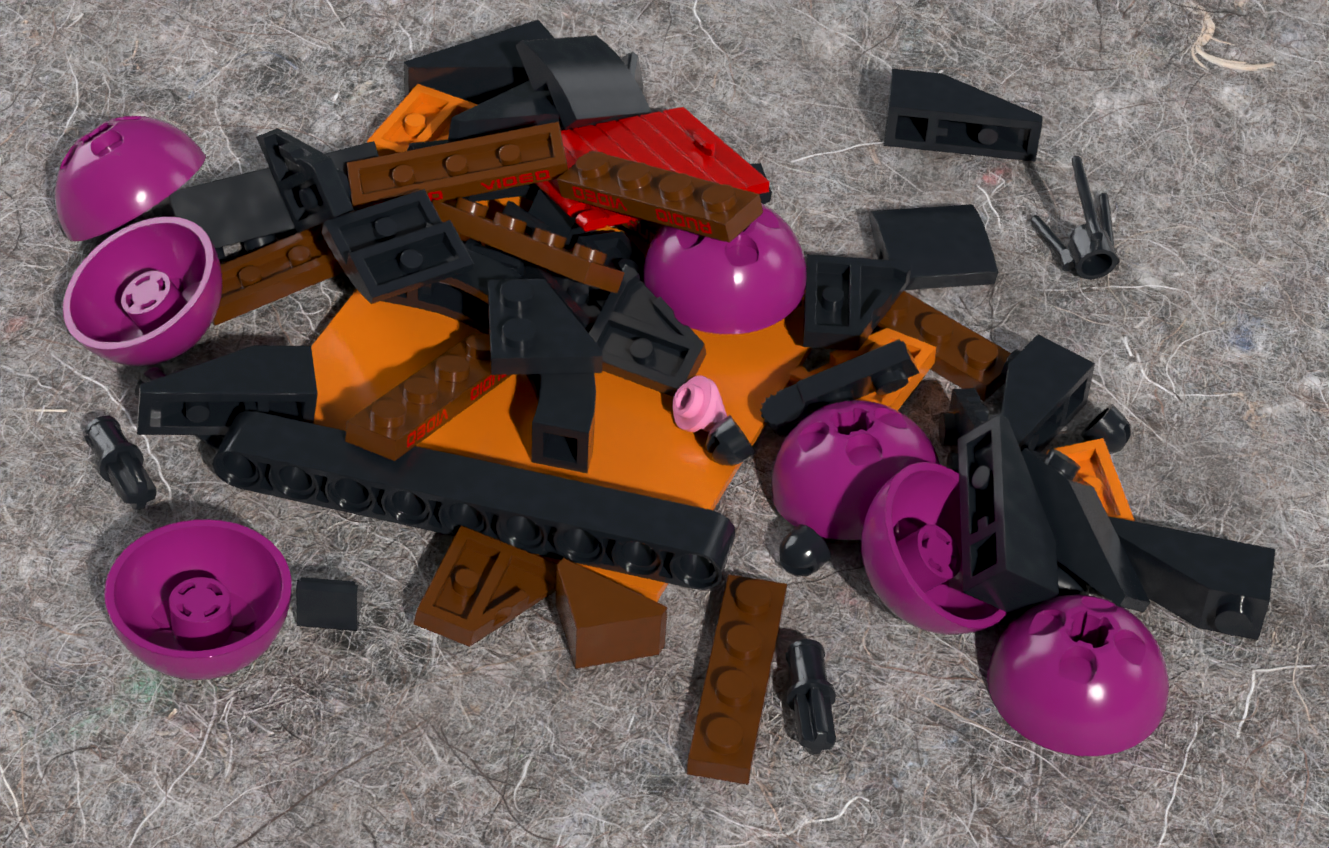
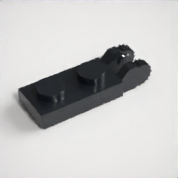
[760,339,919,438]

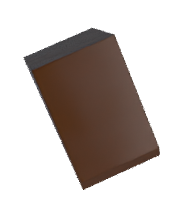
[556,558,668,669]

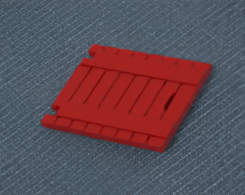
[535,107,770,232]

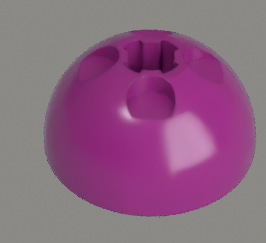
[55,116,206,242]
[644,203,807,334]
[63,217,222,366]
[771,400,940,540]
[861,462,1007,635]
[104,519,292,680]
[987,595,1169,756]

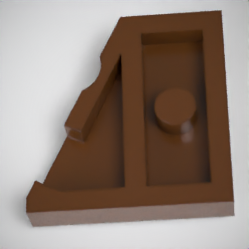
[414,526,557,647]

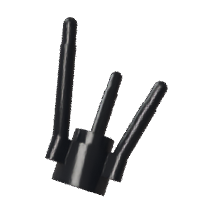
[1031,156,1119,280]

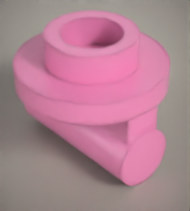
[673,376,727,432]

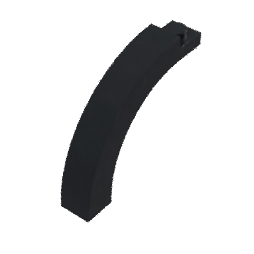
[382,249,596,474]

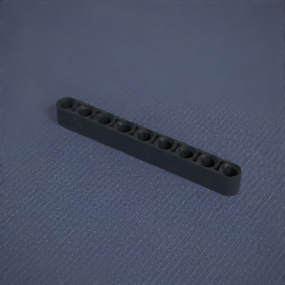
[212,411,736,590]

